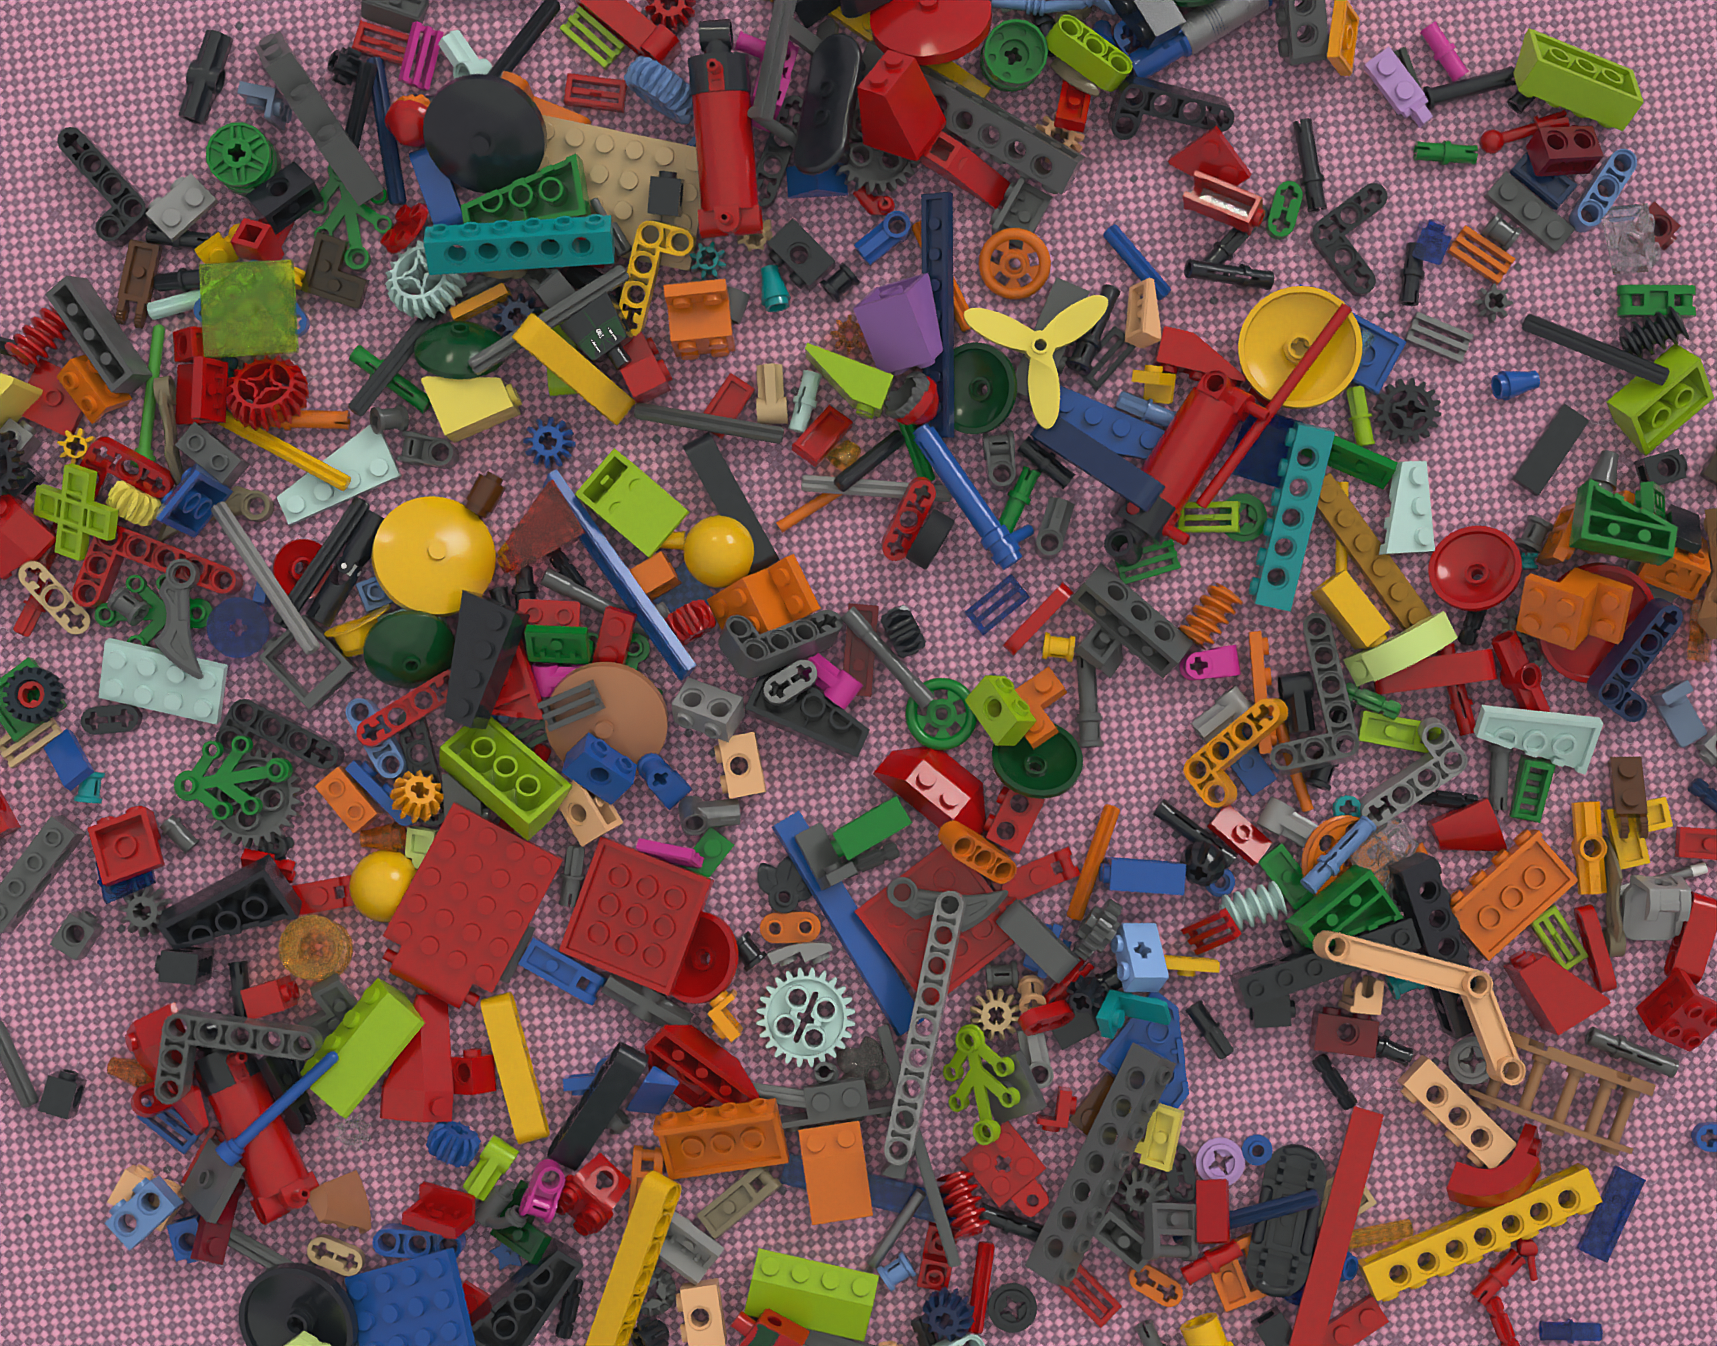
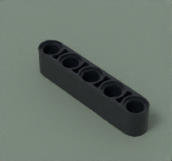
[682,432,780,573]
[547,1041,649,1171]

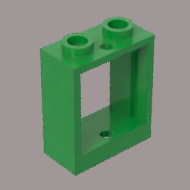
[831,795,912,860]

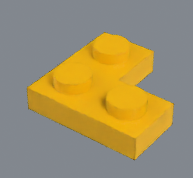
[1603,796,1673,870]

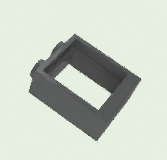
[259,614,360,710]

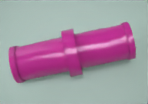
[1419,21,1469,82]

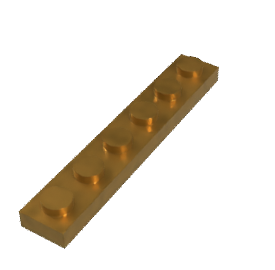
[1316,473,1432,631]

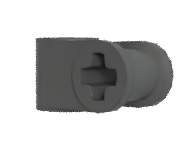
[397,431,459,469]
[982,431,1016,491]

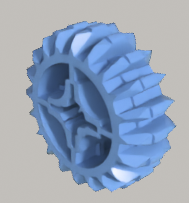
[624,56,694,125]

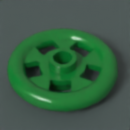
[905,678,978,750]

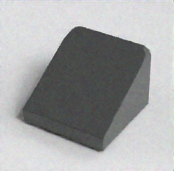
[881,1144,909,1180]

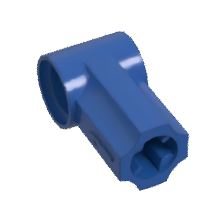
[854,211,911,266]

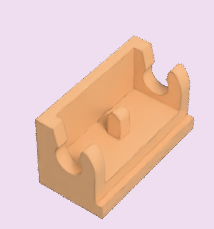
[1338,975,1384,1015]

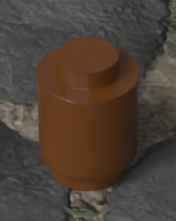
[465,471,506,518]

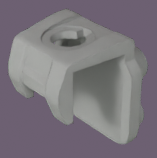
[1621,875,1691,941]

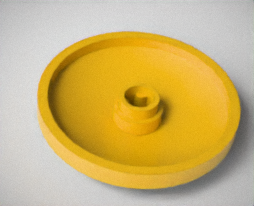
[1238,286,1362,409]
[372,496,496,617]

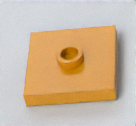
[1327,0,1360,76]

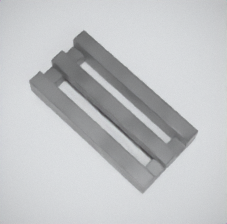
[1405,312,1473,364]

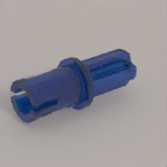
[1538,1319,1603,1344]

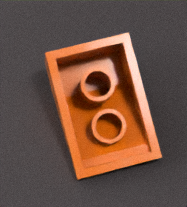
[798,1121,873,1226]

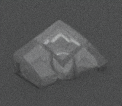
[1349,818,1419,900]

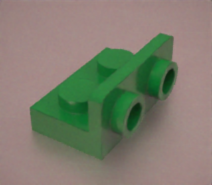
[524,625,594,665]

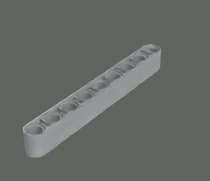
[884,891,966,1165]

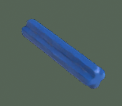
[1103,224,1171,301]

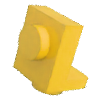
[1131,365,1176,404]

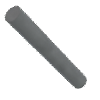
[867,1188,927,1269]

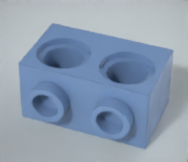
[105,1175,184,1251]

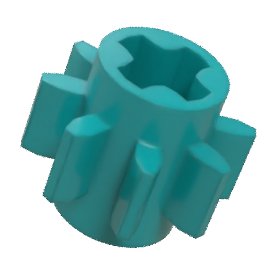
[690,241,727,280]

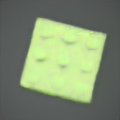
[199,260,299,358]

